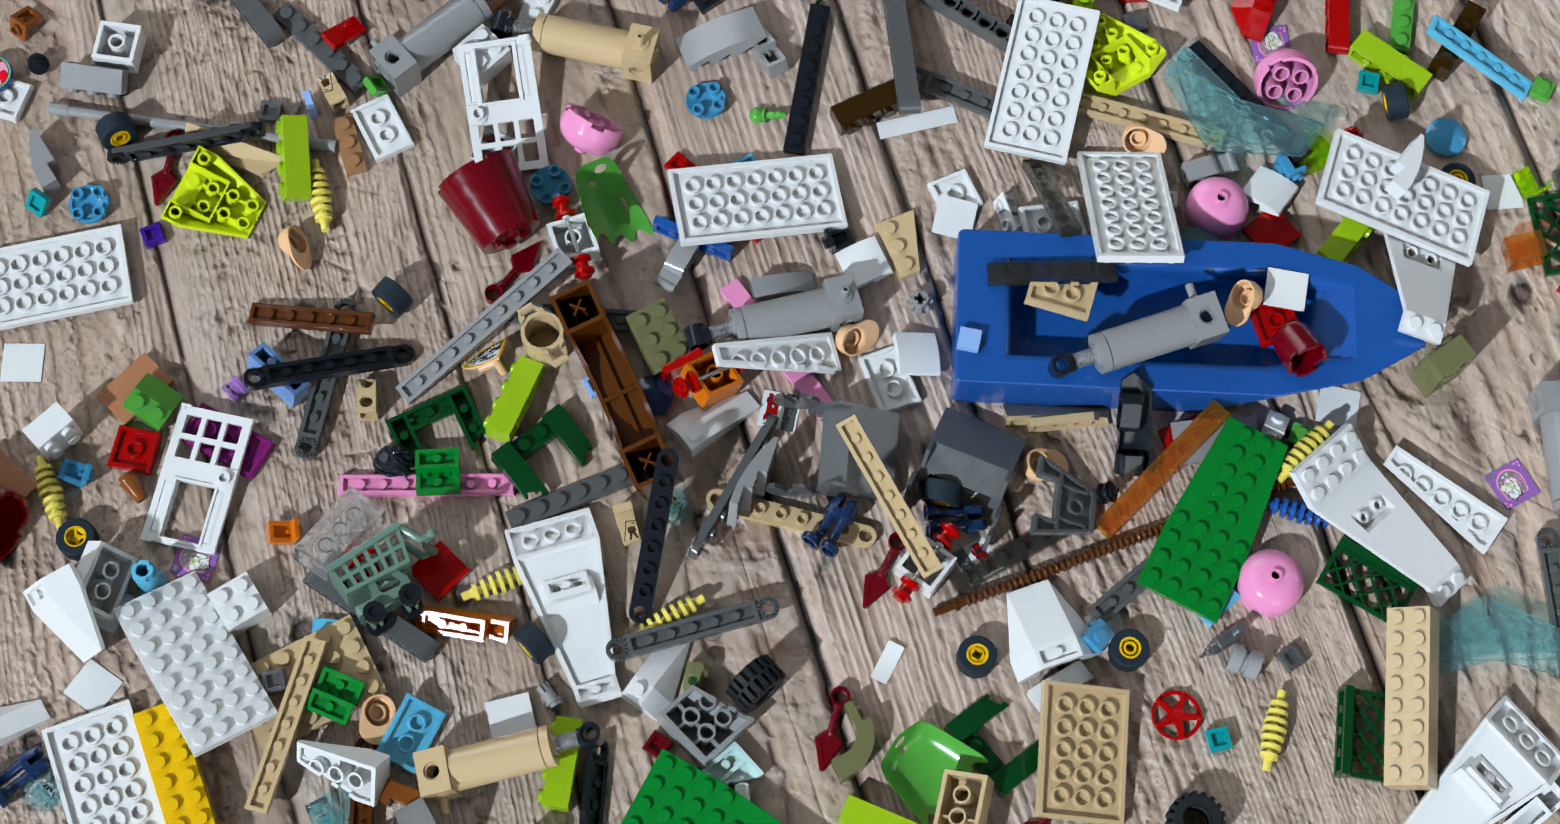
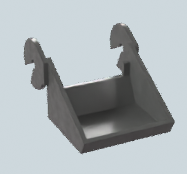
[765,393,900,500]
[903,407,1027,552]

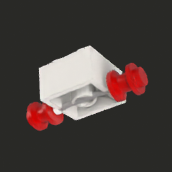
[546,194,601,281]
[892,522,960,604]

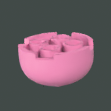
[1253,48,1318,111]
[560,103,624,155]
[1184,177,1249,241]
[1235,549,1304,617]

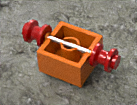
[673,351,744,409]

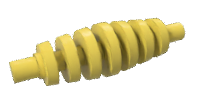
[310,159,333,232]
[1276,420,1334,484]
[34,455,67,531]
[461,566,523,601]
[637,594,706,632]
[1260,689,1289,772]

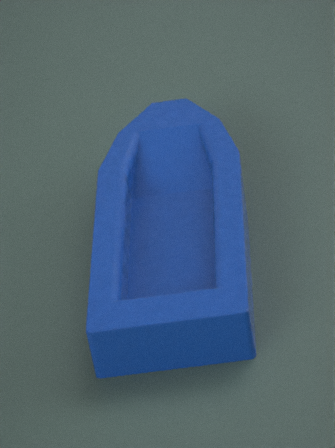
[951,229,1426,412]

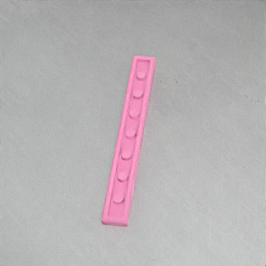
[719,278,833,421]
[339,473,515,497]

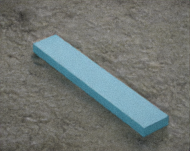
[1425,15,1533,101]

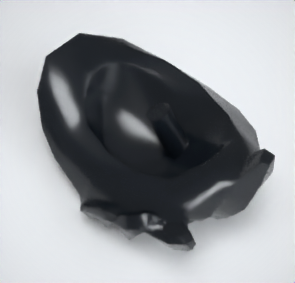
[373,445,413,478]

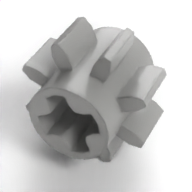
[906,288,933,316]

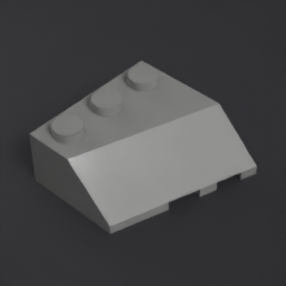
[657,685,755,770]

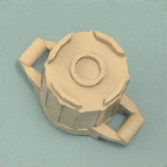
[517,302,569,368]

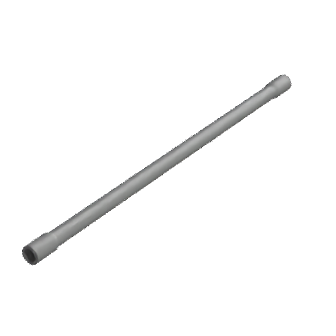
[48,102,338,153]

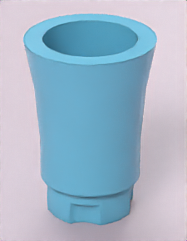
[131,560,168,595]

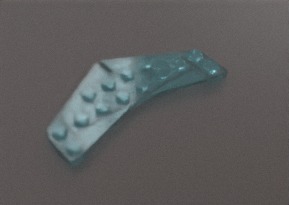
[1163,45,1325,157]
[1439,595,1560,676]

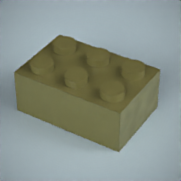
[622,297,690,376]
[1410,334,1477,398]

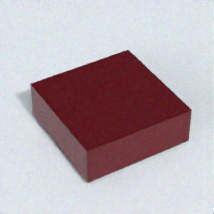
[642,730,673,759]

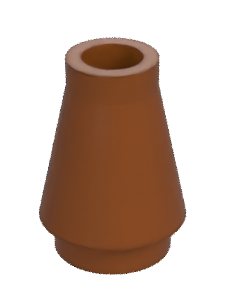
[118,470,148,504]

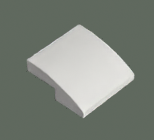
[1243,166,1299,217]
[835,236,894,290]
[892,332,941,376]

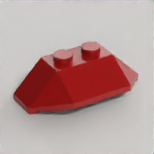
[1230,0,1277,43]

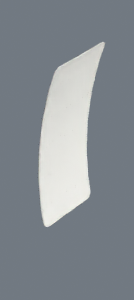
[871,640,904,684]

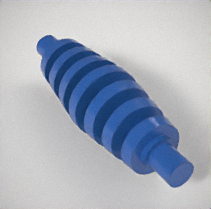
[1266,496,1330,527]

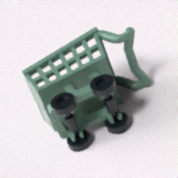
[327,521,439,637]

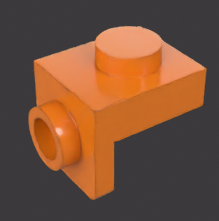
[266,518,302,545]

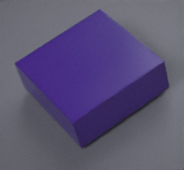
[139,221,168,249]

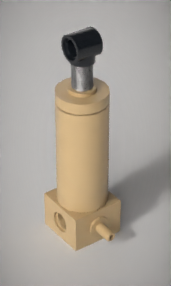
[490,10,662,84]
[413,722,605,816]

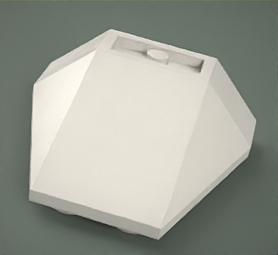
[23,562,106,662]
[1006,579,1101,683]

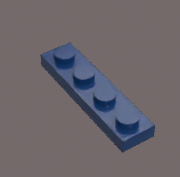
[653,215,734,262]

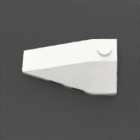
[666,391,761,458]
[0,699,51,747]

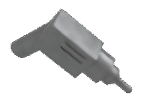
[1198,623,1247,659]

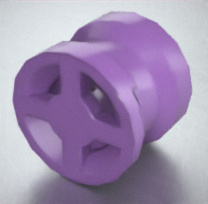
[221,375,249,403]

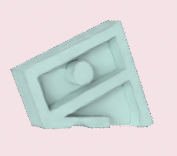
[702,741,764,786]

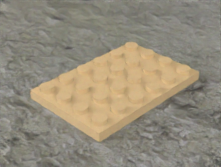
[250,614,389,753]
[1035,680,1130,824]

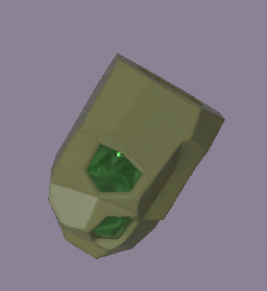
[683,661,710,692]

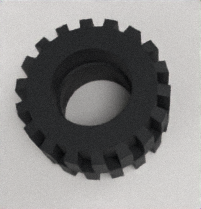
[726,654,786,713]
[1164,791,1226,824]

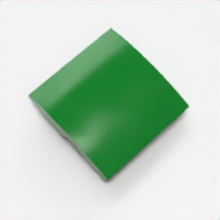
[415,448,461,496]
[305,666,367,726]

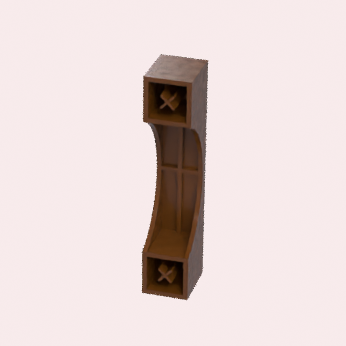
[549,279,684,500]

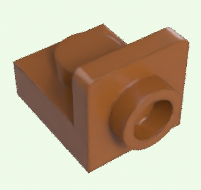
[9,6,43,41]

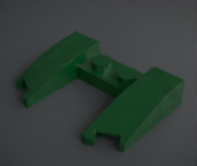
[385,384,486,470]
[491,404,593,500]
[944,694,1039,799]

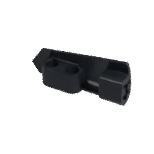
[1113,372,1155,476]

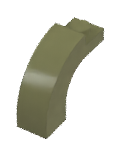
[831,700,875,784]

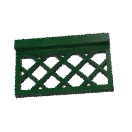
[1526,193,1560,277]
[1315,536,1419,623]
[1334,685,1385,783]

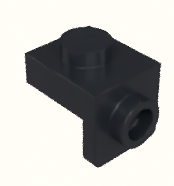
[822,227,855,255]

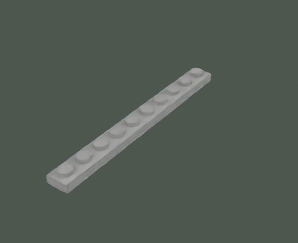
[395,247,573,405]

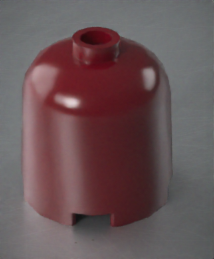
[1272,321,1327,377]

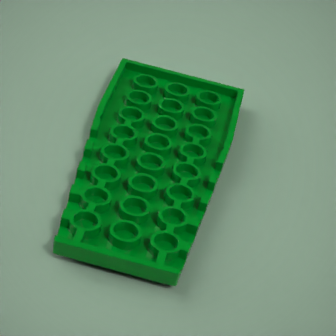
[1136,417,1288,624]
[621,749,783,824]

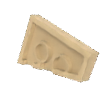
[875,209,920,281]
[1024,282,1098,322]

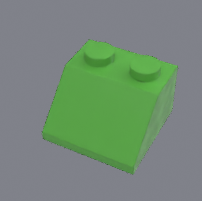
[122,373,184,432]

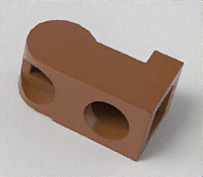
[379,779,426,807]

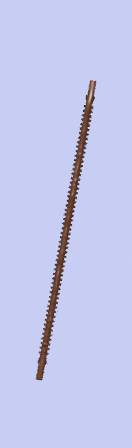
[932,477,1296,617]

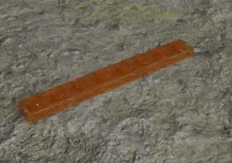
[1094,400,1230,541]

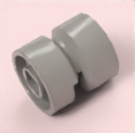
[1225,642,1265,681]

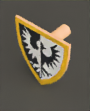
[462,337,508,376]

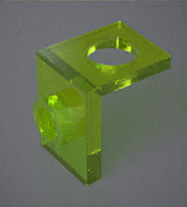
[1511,166,1553,200]

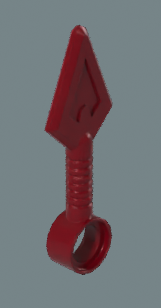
[151,129,183,206]
[484,242,542,305]
[863,532,906,609]
[814,686,850,772]

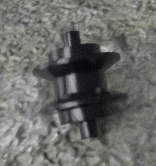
[27,53,50,75]
[1096,481,1119,504]

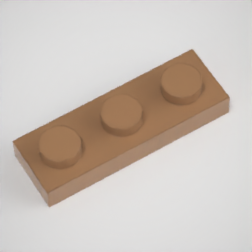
[332,114,368,177]

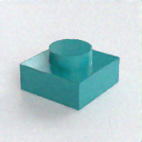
[1356,70,1380,95]
[25,187,52,218]
[1204,726,1233,754]

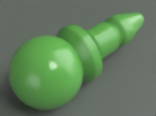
[749,107,787,124]

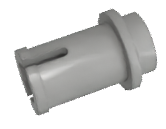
[536,681,563,711]

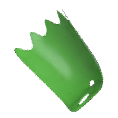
[576,157,654,244]
[881,721,988,824]

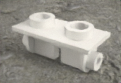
[993,192,1023,232]

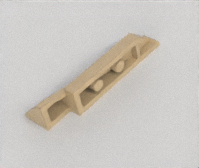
[184,122,280,177]
[1002,404,1110,433]

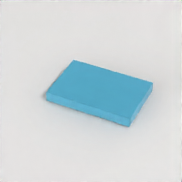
[376,692,447,774]

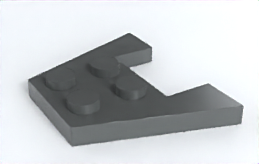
[1030,455,1097,535]

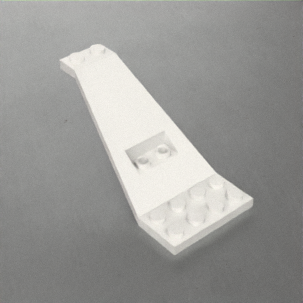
[1383,232,1456,345]
[1289,423,1467,607]
[504,507,622,709]
[1402,695,1560,824]

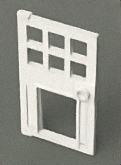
[457,34,550,172]
[140,403,255,556]

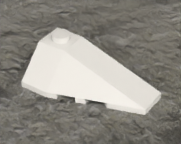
[622,642,691,722]
[297,740,390,807]

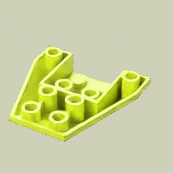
[1085,13,1167,96]
[160,146,266,239]

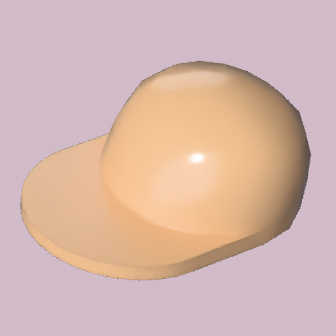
[1121,123,1166,156]
[278,225,312,270]
[1225,279,1263,327]
[835,319,879,357]
[1022,448,1069,482]
[359,694,396,745]

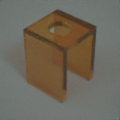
[1501,230,1548,272]

